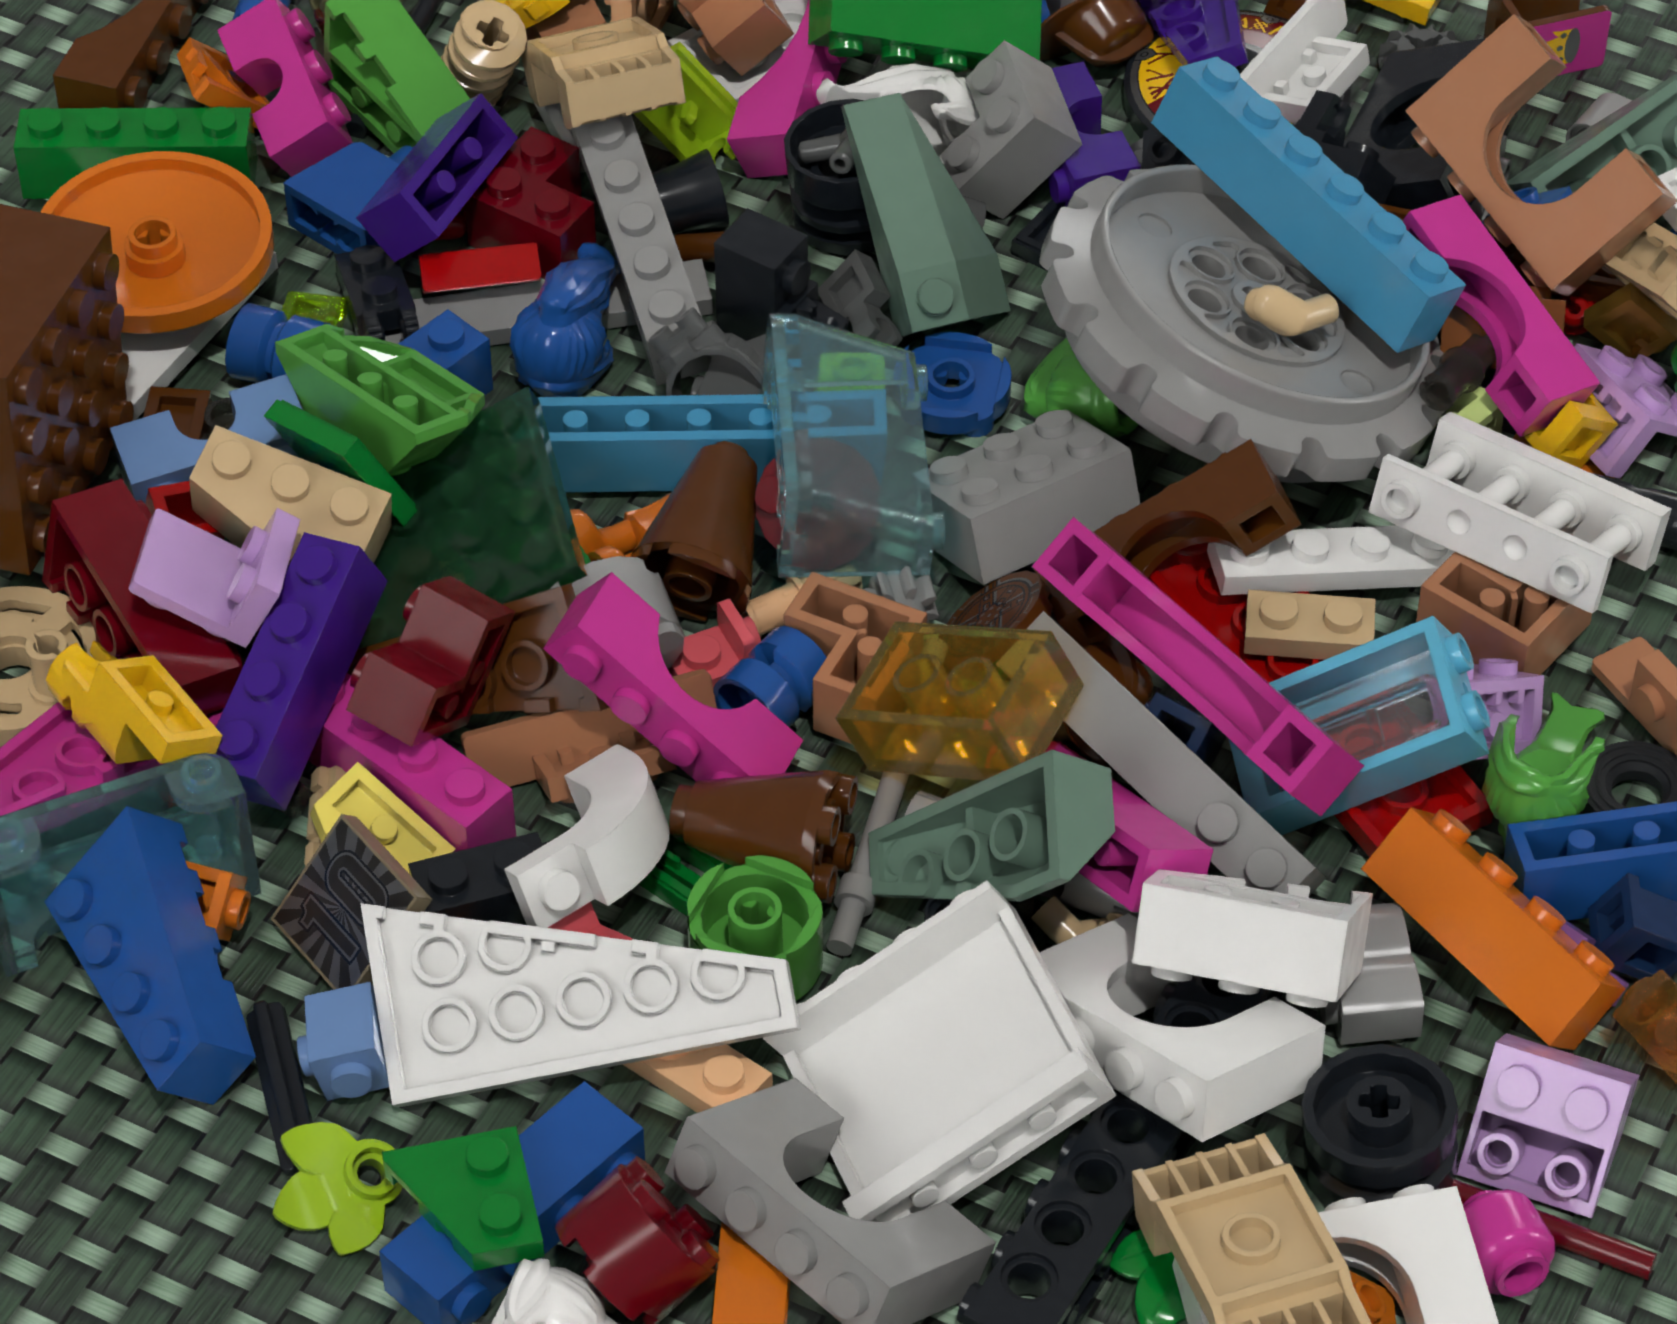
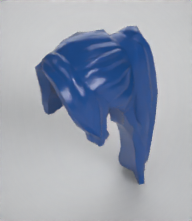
[510,242,621,397]

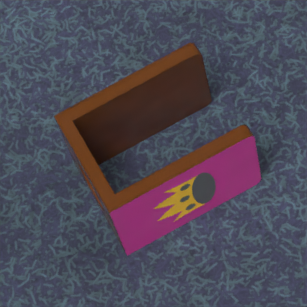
[1484,0,1612,76]

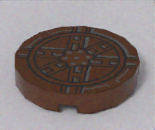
[941,571,1053,676]

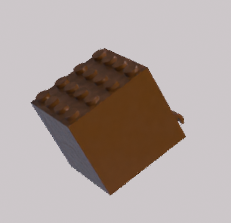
[0,204,134,576]

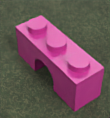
[217,0,353,177]

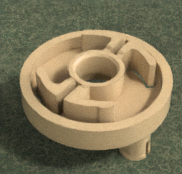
[0,586,96,747]

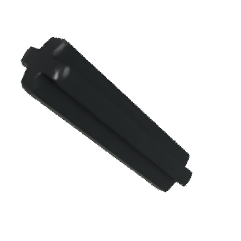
[246,1000,313,1176]

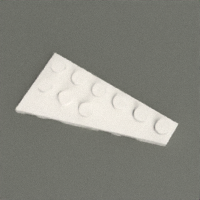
[360,903,801,1107]

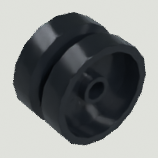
[1301,1044,1458,1208]

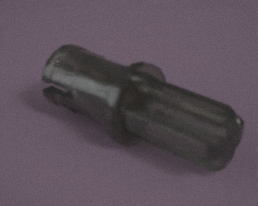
[1419,334,1497,411]

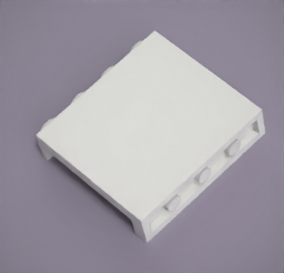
[763,880,1117,1222]

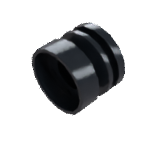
[784,99,875,256]

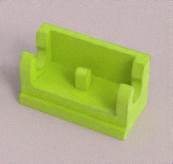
[633,42,738,164]

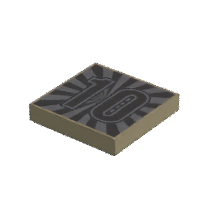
[271,814,433,990]

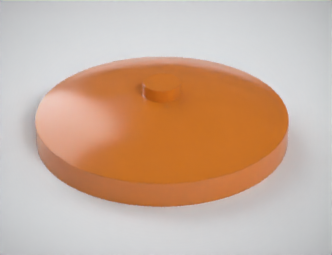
[41,151,274,334]

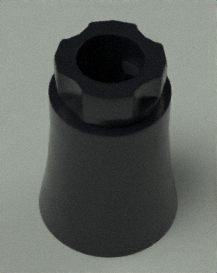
[601,149,729,241]

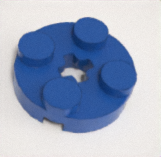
[891,332,1012,437]

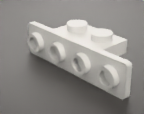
[1240,0,1370,125]

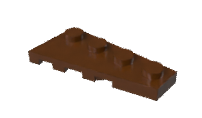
[347,583,609,714]

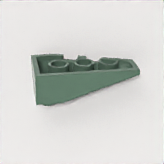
[841,93,1011,337]
[868,749,1115,901]

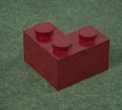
[465,126,596,279]
[346,576,515,747]

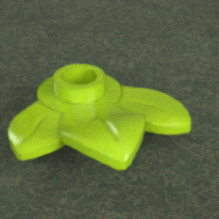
[273,1122,403,1256]

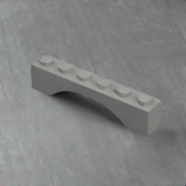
[570,115,712,386]

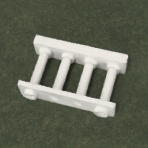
[1368,411,1672,614]

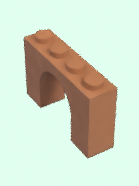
[1405,14,1677,297]

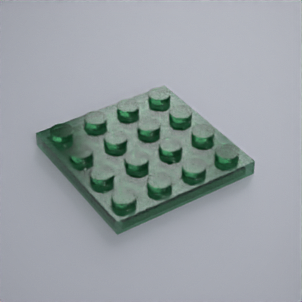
[358,387,587,649]

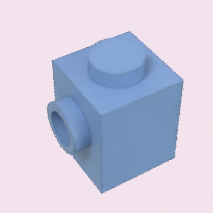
[297,982,389,1101]

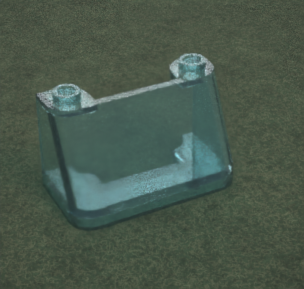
[761,313,945,578]
[0,753,261,977]

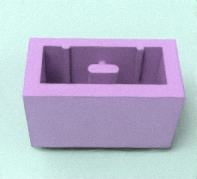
[1456,1033,1640,1218]

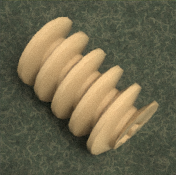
[440,0,527,107]

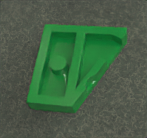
[382,1126,545,1271]

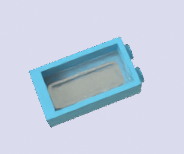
[1228,616,1490,835]

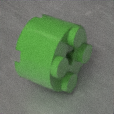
[687,855,823,1001]

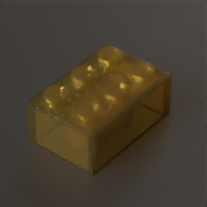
[835,621,1084,780]

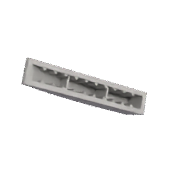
[999,611,1326,896]

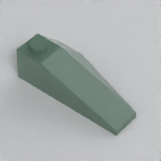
[1507,73,1677,193]

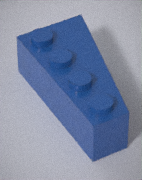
[44,806,256,1105]

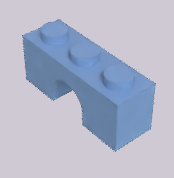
[110,374,302,503]

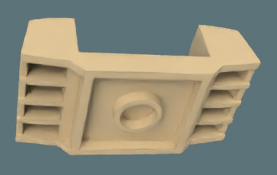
[521,16,686,129]
[1132,1133,1372,1324]

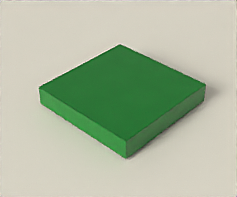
[264,399,417,527]

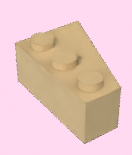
[189,425,392,565]

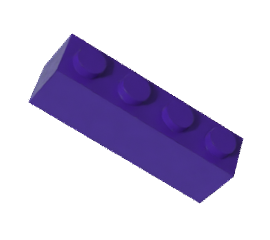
[199,532,388,811]

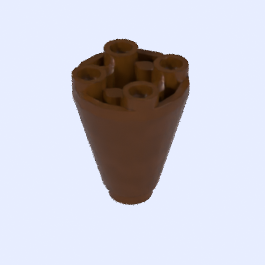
[669,770,858,904]

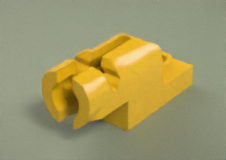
[46,640,223,764]

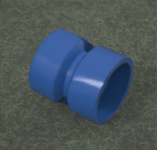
[225,303,331,384]
[713,626,827,728]

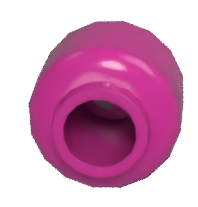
[1463,1189,1556,1297]

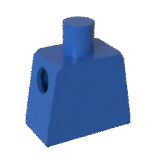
[284,142,413,254]

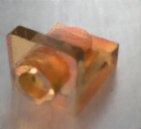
[1612,970,1677,1084]

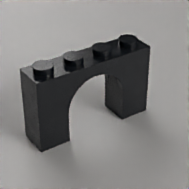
[1343,38,1517,210]

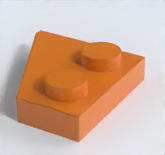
[177,37,270,129]

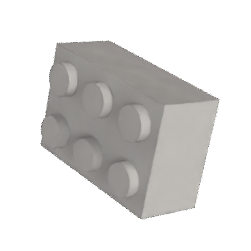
[908,409,1140,585]

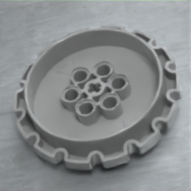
[1040,164,1449,483]

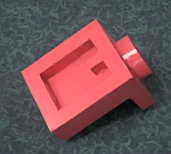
[668,598,761,687]

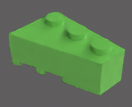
[324,0,470,153]

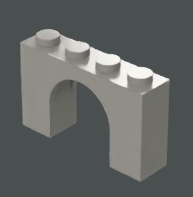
[664,1078,996,1324]

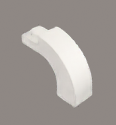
[504,744,670,928]

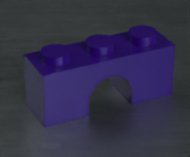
[1048,62,1141,207]

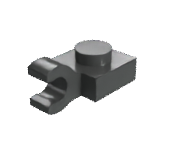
[818,249,902,356]

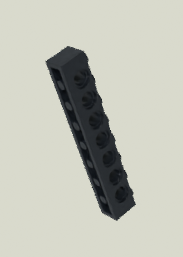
[957,975,1286,1324]

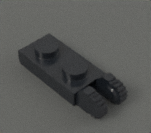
[334,245,420,340]

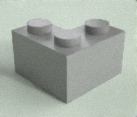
[940,40,1083,219]

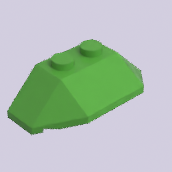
[275,324,485,475]

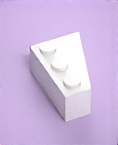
[1132,869,1373,1008]

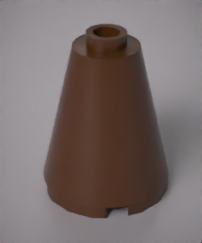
[630,441,758,621]

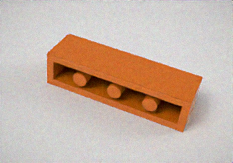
[1361,807,1626,1050]

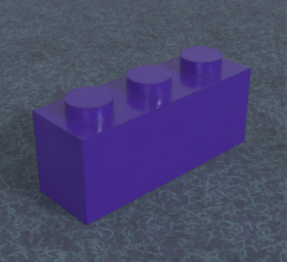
[356,93,518,262]

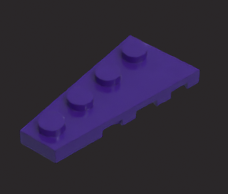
[1136,0,1249,68]

